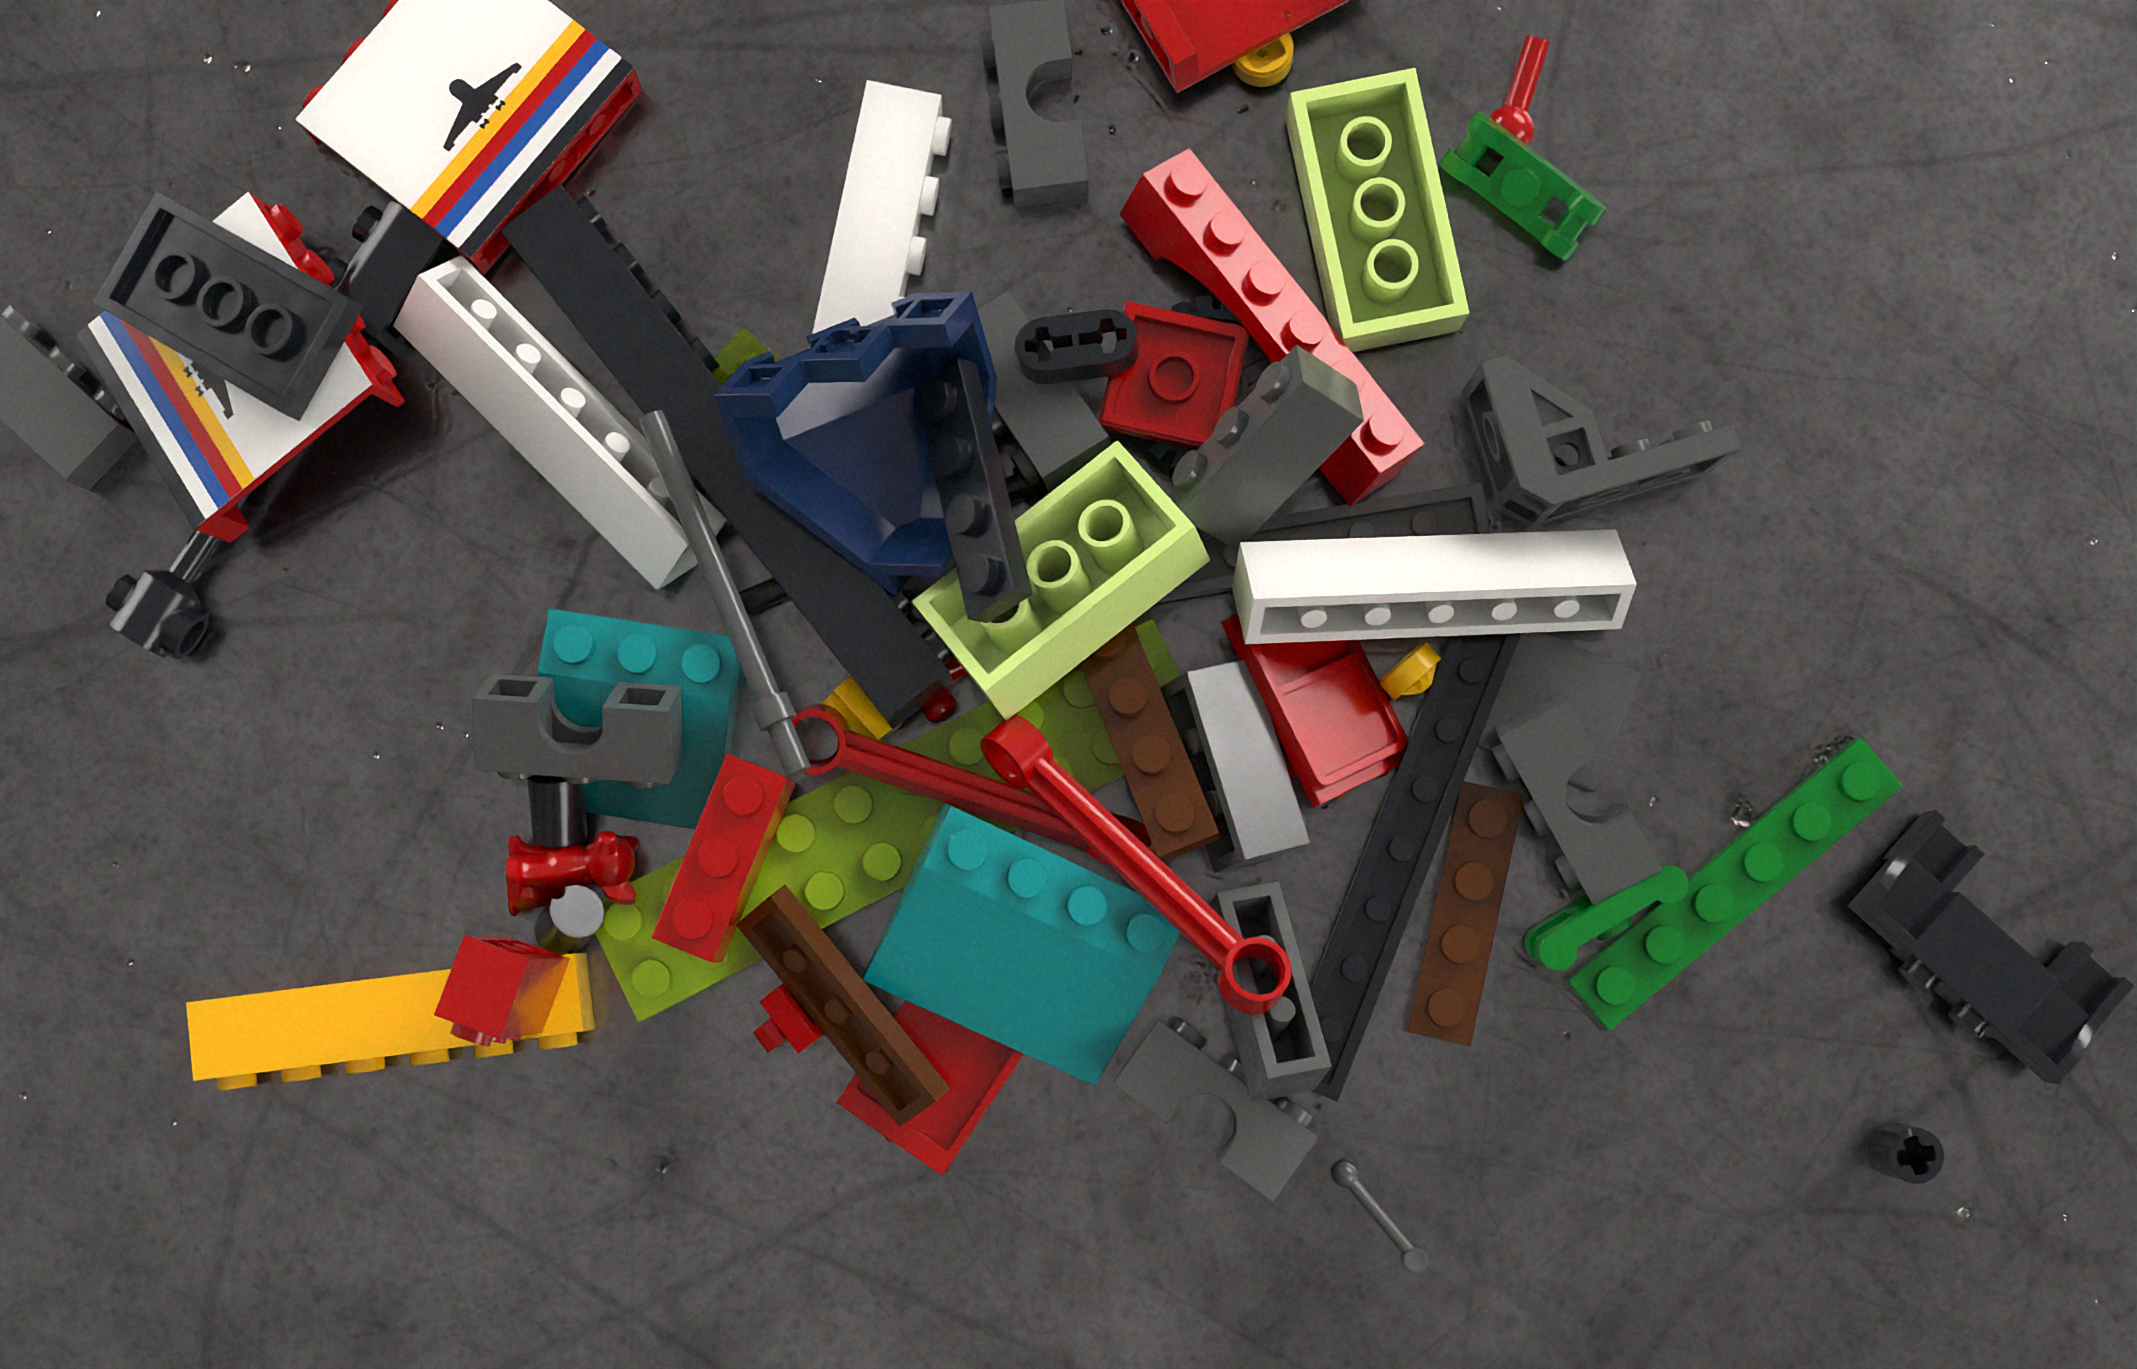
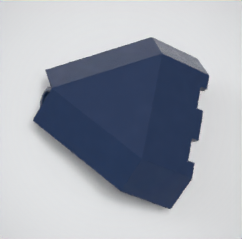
[714,291,997,597]

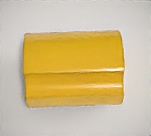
[820,676,902,742]

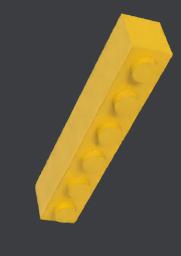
[186,953,595,1091]

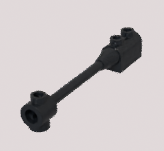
[106,200,459,659]

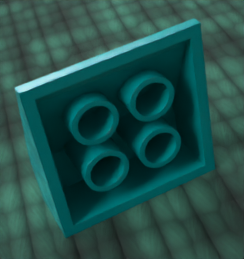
[537,608,745,829]

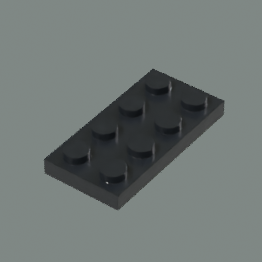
[93,191,364,421]

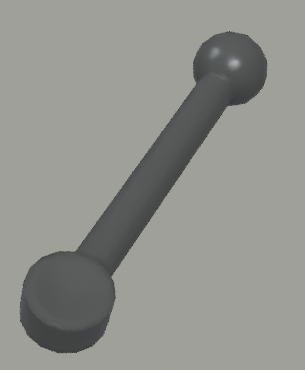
[1332,1162,1429,1274]

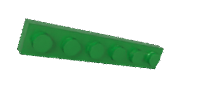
[1564,737,1903,1031]

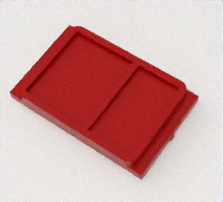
[1221,614,1407,808]
[836,1000,1024,1175]

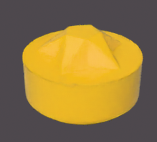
[1232,33,1294,87]
[1379,642,1442,701]

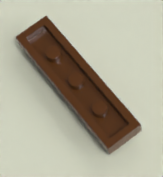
[1080,622,1221,862]
[1404,781,1524,1046]
[736,885,950,1127]

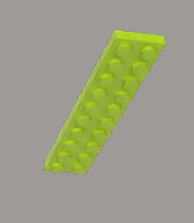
[595,618,1181,1022]

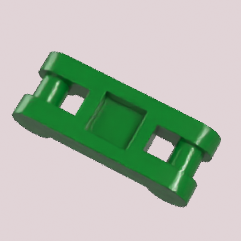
[1439,111,1607,261]
[1524,861,1689,971]

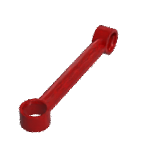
[792,704,1154,866]
[980,714,1291,1014]

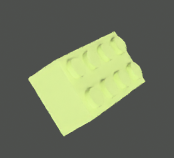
[1285,68,1469,352]
[912,440,1210,721]

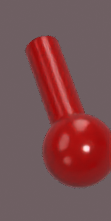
[1489,35,1550,153]

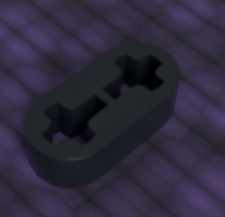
[1014,309,1139,384]

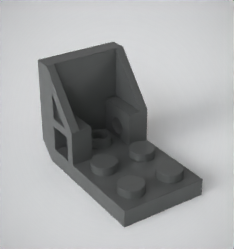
[1463,355,1742,525]

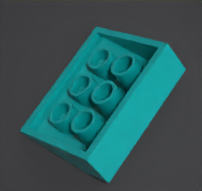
[862,803,1180,1086]

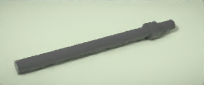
[639,410,811,777]

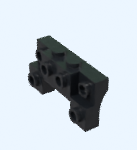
[1848,810,2134,1084]

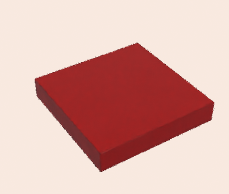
[1098,301,1250,450]

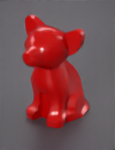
[506,831,639,916]

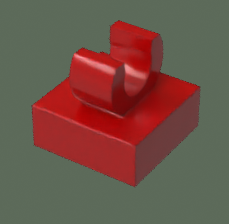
[753,984,825,1054]

